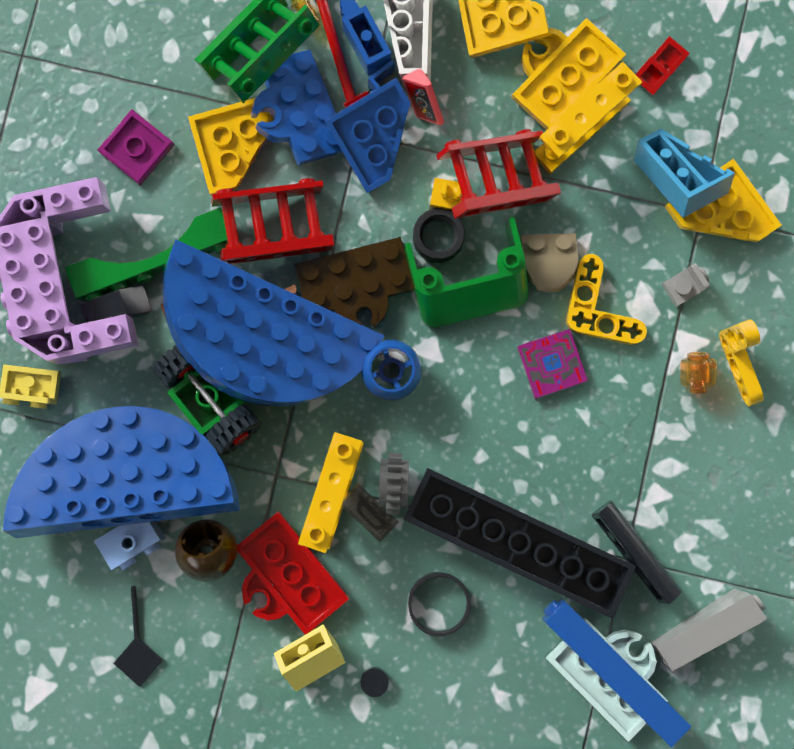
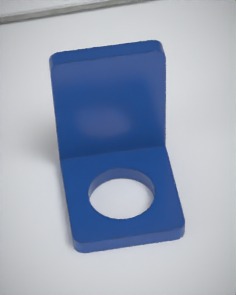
[368,60,395,93]

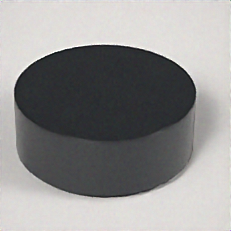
[360,667,389,697]

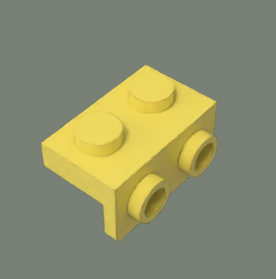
[0,364,61,409]

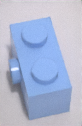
[94,521,166,571]

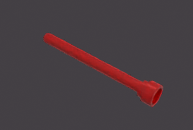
[316,0,356,101]

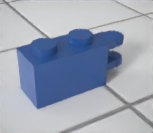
[339,0,392,76]

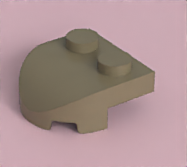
[520,233,578,292]

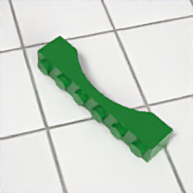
[64,207,228,302]

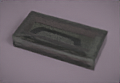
[342,483,399,542]

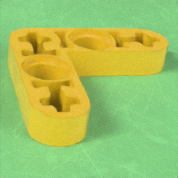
[566,254,647,345]
[719,319,764,407]

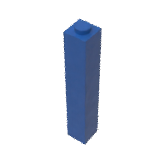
[542,598,692,748]

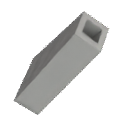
[651,588,767,671]

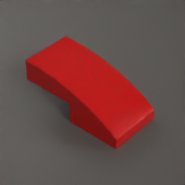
[635,36,690,95]

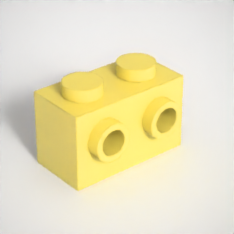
[274,624,346,692]

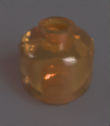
[680,352,717,394]

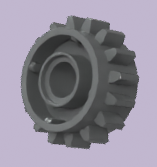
[379,452,409,515]

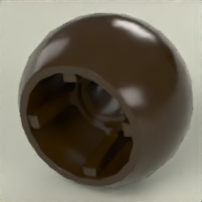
[174,519,237,582]

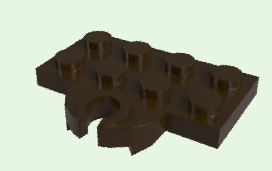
[294,237,414,329]

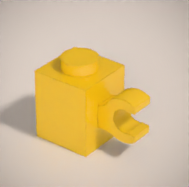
[429,178,462,212]

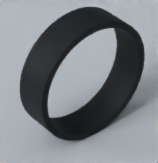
[408,572,471,636]

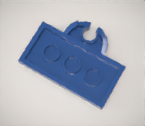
[251,50,343,166]

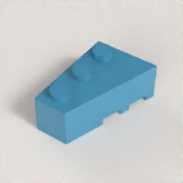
[634,129,735,218]

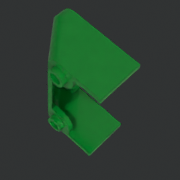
[405,217,528,328]

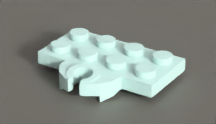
[546,618,668,742]

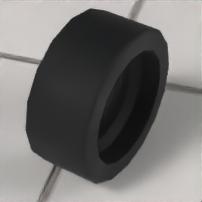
[413,208,465,263]

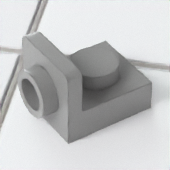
[661,263,710,307]

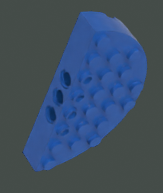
[163,239,384,406]
[3,406,240,538]

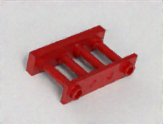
[436,129,561,219]
[211,178,334,265]

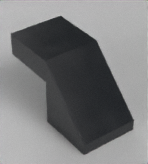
[81,285,152,323]

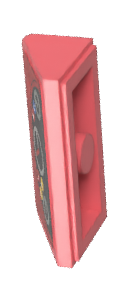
[402,68,444,125]

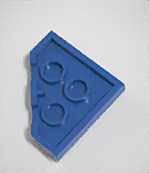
[325,78,410,193]

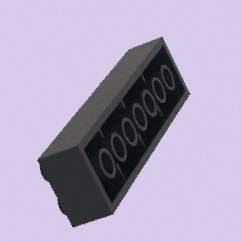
[403,468,636,619]

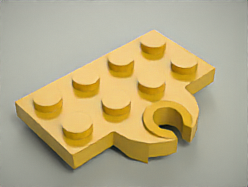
[511,18,626,130]

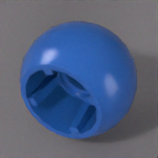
[361,340,422,401]

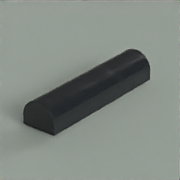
[592,501,682,604]

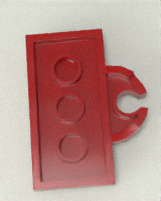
[237,511,350,635]

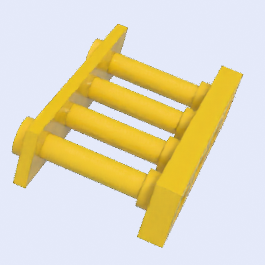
[534,62,642,175]
[298,432,364,553]

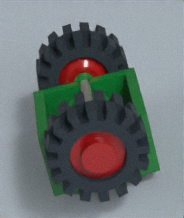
[153,345,262,455]

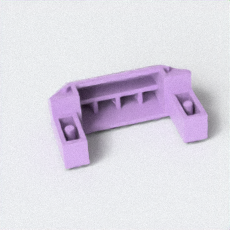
[0,177,139,365]

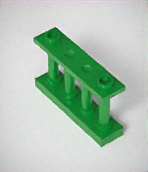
[194,0,320,104]

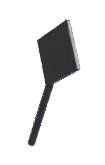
[113,585,163,687]

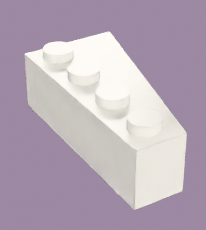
[383,0,433,85]

